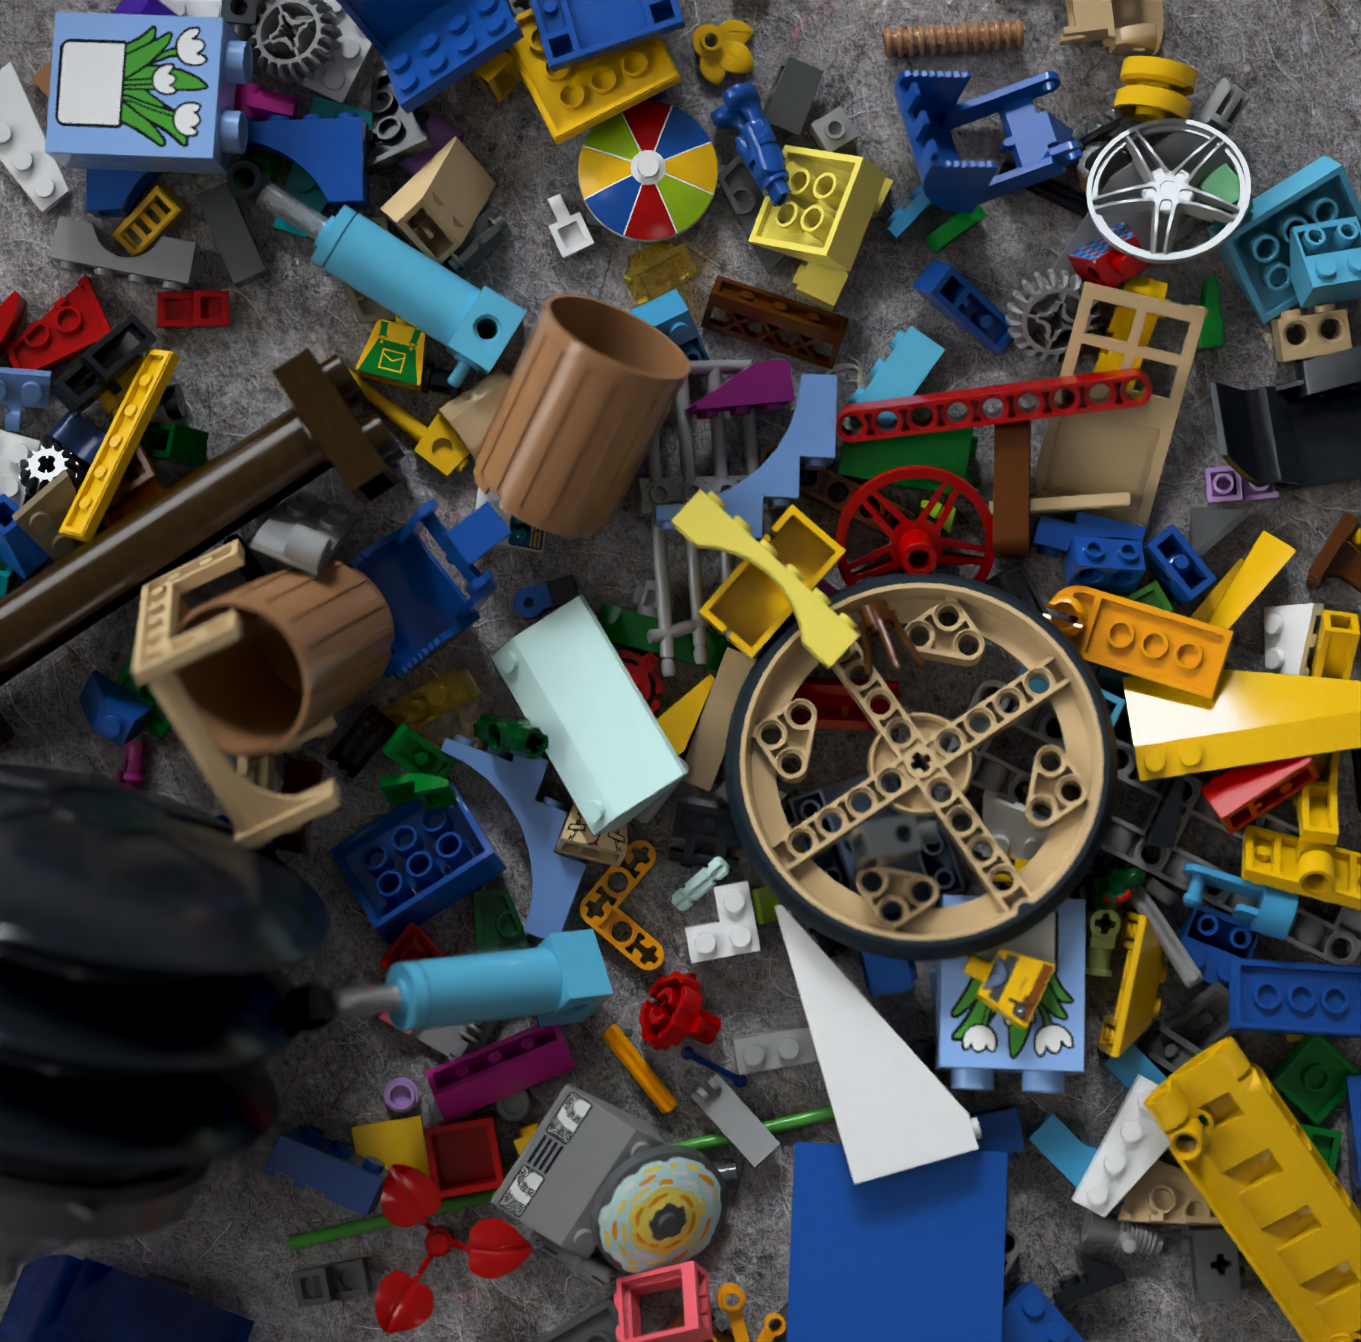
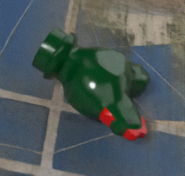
[1071,867,1147,910]

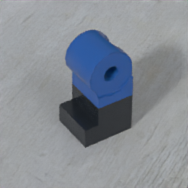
[514,575,579,619]

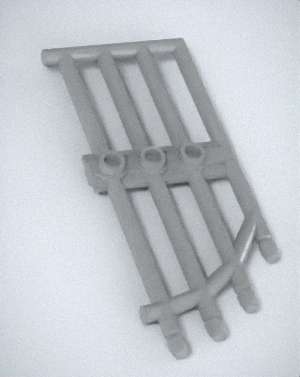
[637,360,765,677]

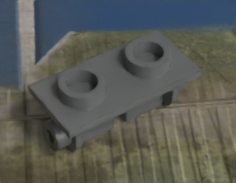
[445,207,513,278]

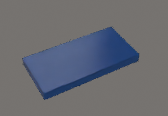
[1229,958,1361,1039]

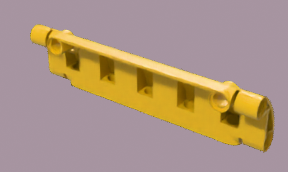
[1143,1037,1361,1342]

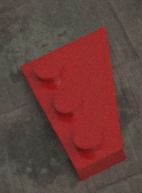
[4,274,112,371]

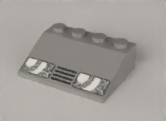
[491,1084,664,1259]

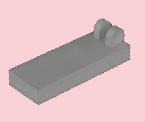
[691,1073,781,1169]

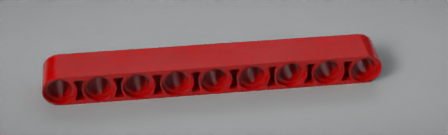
[836,368,1152,442]

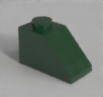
[138,421,209,467]

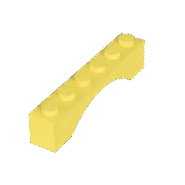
[671,489,859,669]

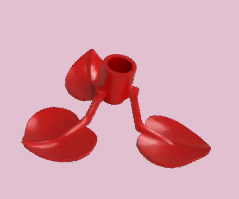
[375,1164,532,1334]

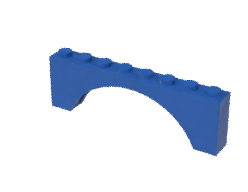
[86,112,369,218]

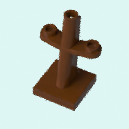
[1306,512,1361,593]

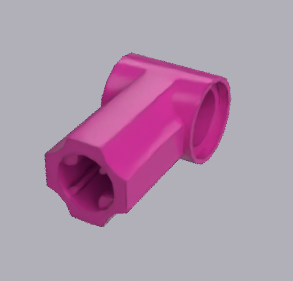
[234,83,299,121]

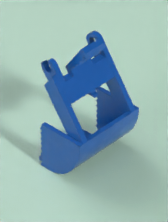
[894,69,1083,213]
[347,498,512,680]

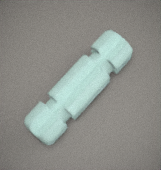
[671,856,730,911]

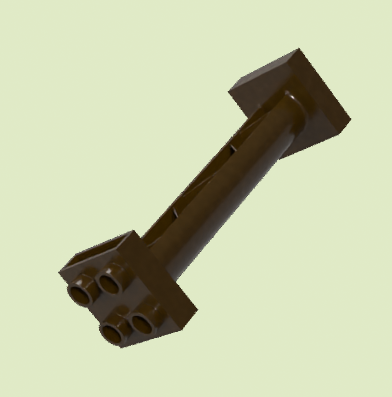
[0,348,405,745]

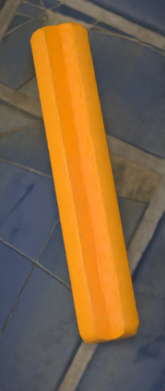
[602,1024,677,1114]

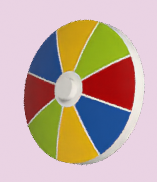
[578,101,718,242]

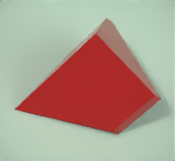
[380,922,448,971]

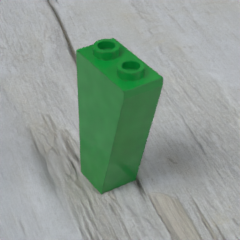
[837,427,978,499]

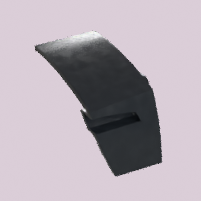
[1209,346,1361,492]

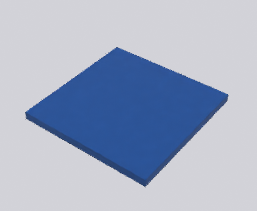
[786,1142,1008,1342]

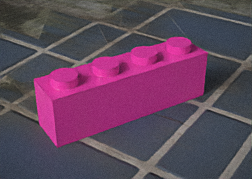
[425,1024,576,1123]

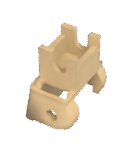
[1058,0,1164,56]

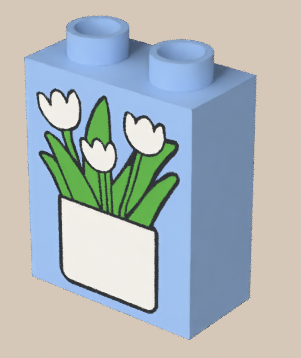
[45,12,253,175]
[934,895,1086,1094]

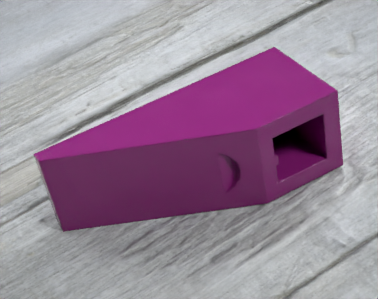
[684,359,795,420]

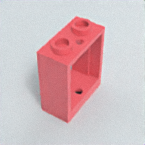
[614,1260,713,1342]

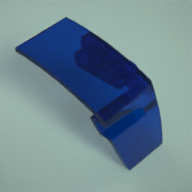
[0,1254,254,1342]

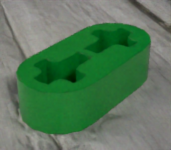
[924,204,988,254]

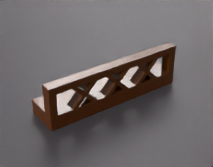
[701,275,849,370]

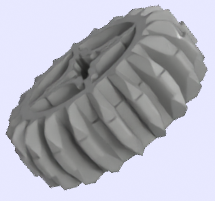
[248,0,343,85]
[1005,268,1100,363]

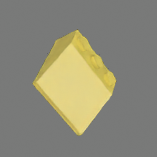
[748,145,887,272]

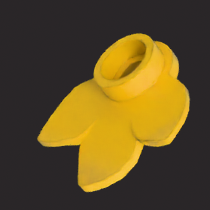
[691,19,754,86]

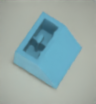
[1290,216,1361,308]

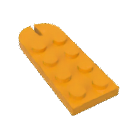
[1043,585,1235,700]

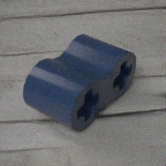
[47,410,106,471]

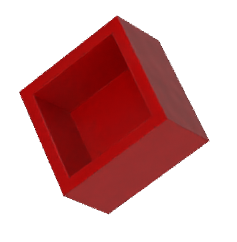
[423,1111,506,1198]

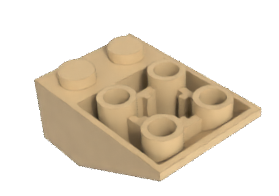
[380,136,496,264]

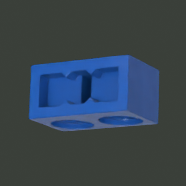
[1063,536,1146,593]

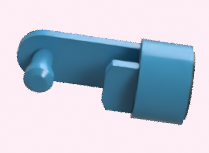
[1182,864,1300,941]

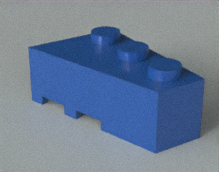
[262,1124,388,1216]

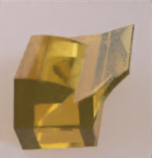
[622,240,700,306]

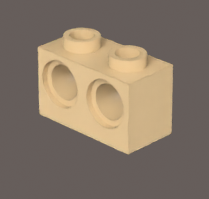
[1270,303,1352,362]

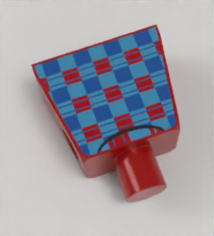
[1068,221,1150,288]

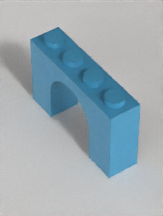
[1025,1043,1167,1188]

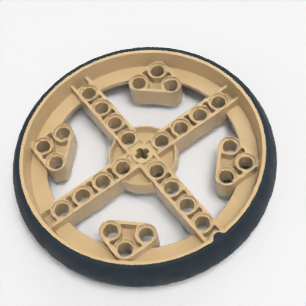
[724,573,1118,961]

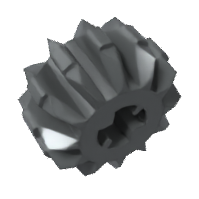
[19,443,79,497]

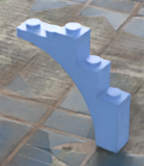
[654,373,837,542]
[441,734,587,939]

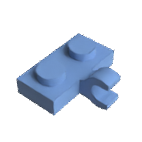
[0,367,51,432]

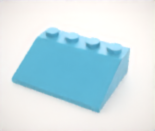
[1207,155,1361,324]

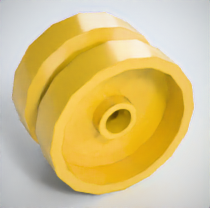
[1113,56,1198,123]

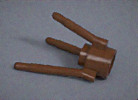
[857,600,925,676]

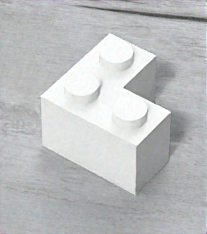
[685,880,761,963]

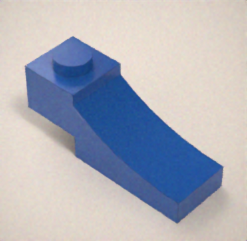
[1031,511,1146,558]

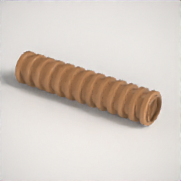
[883,19,1024,59]

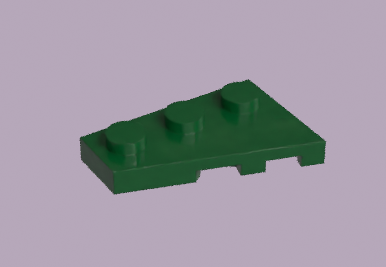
[472,889,531,954]

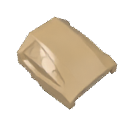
[438,368,511,465]

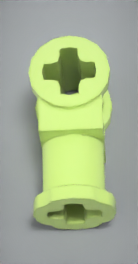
[1085,907,1121,977]

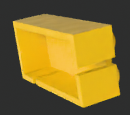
[698,504,846,660]

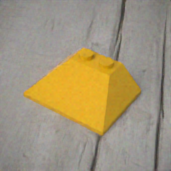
[1097,911,1168,1058]

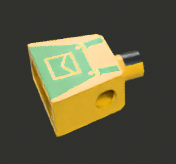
[355,315,428,393]

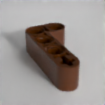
[993,420,1031,559]

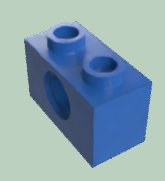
[1143,524,1217,606]

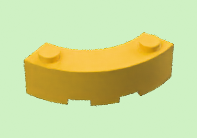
[1093,274,1170,390]

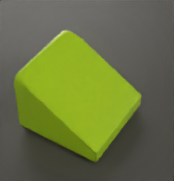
[750,886,780,925]

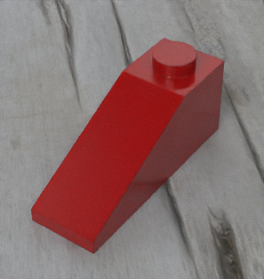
[1200,755,1320,835]

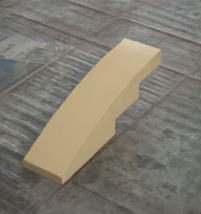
[681,647,758,791]

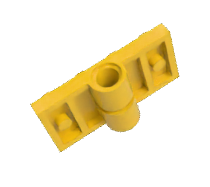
[1241,824,1361,911]

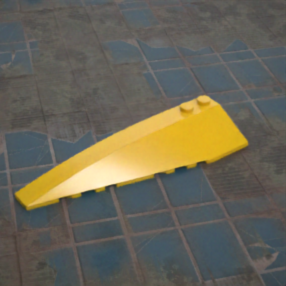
[1122,669,1361,782]

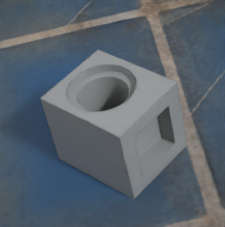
[809,106,859,154]

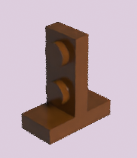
[272,758,324,855]

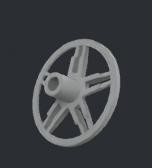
[1087,118,1251,264]

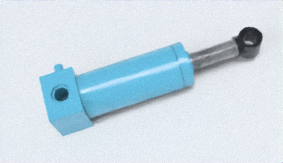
[226,160,527,388]
[286,929,613,1033]

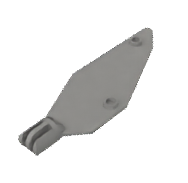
[1027,77,1251,333]

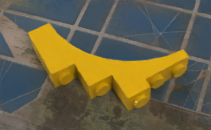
[1292,609,1360,845]

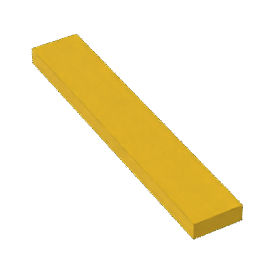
[59,348,180,542]

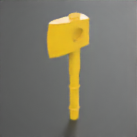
[330,356,471,479]

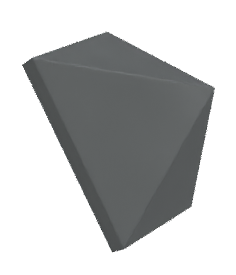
[1188,508,1250,557]

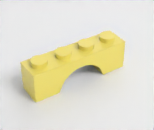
[792,177,893,311]

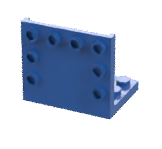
[336,0,524,114]

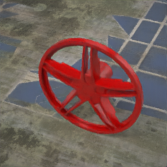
[835,465,995,615]

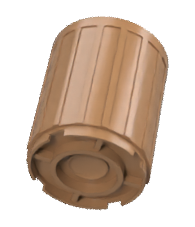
[474,294,690,538]
[174,559,395,757]

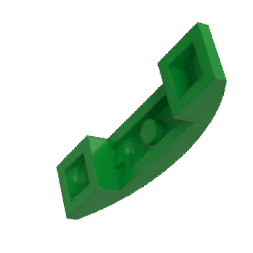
[598,604,735,671]

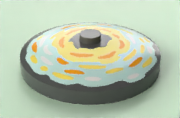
[591,1145,728,1275]

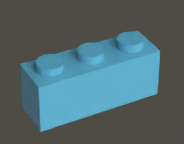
[848,326,945,426]

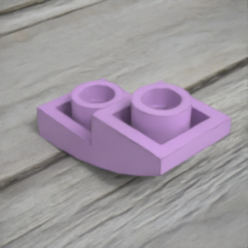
[1205,466,1280,503]

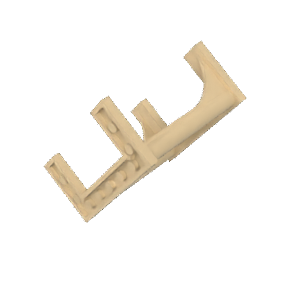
[132,539,340,849]

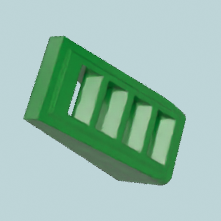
[1195,276,1226,353]

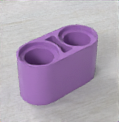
[398,113,465,177]

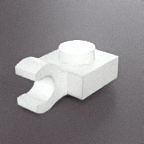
[548,194,595,259]

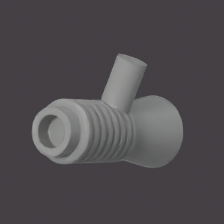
[1081,1209,1164,1256]

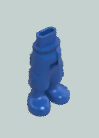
[710,82,792,207]

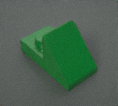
[381,723,457,778]

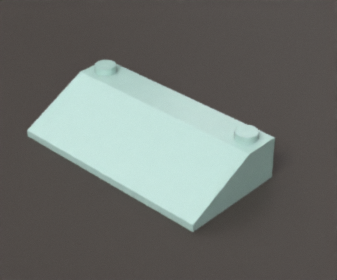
[491,595,688,835]

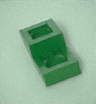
[380,773,459,810]

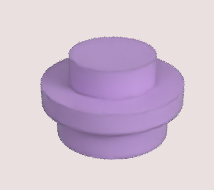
[384,1077,419,1113]

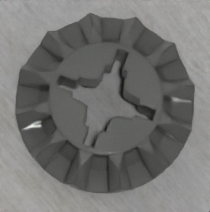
[1071,109,1124,146]

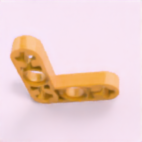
[579,840,664,970]

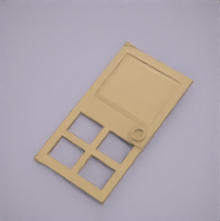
[1030,281,1208,530]

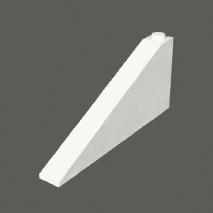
[774,904,982,1184]

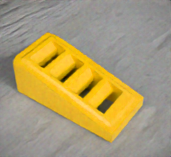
[111,185,188,257]

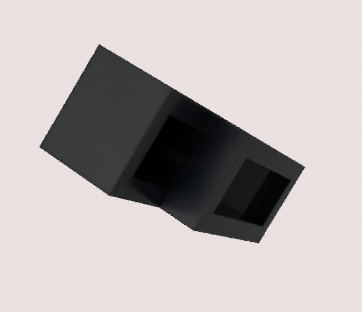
[52,313,157,417]

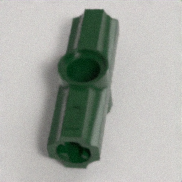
[473,713,549,759]

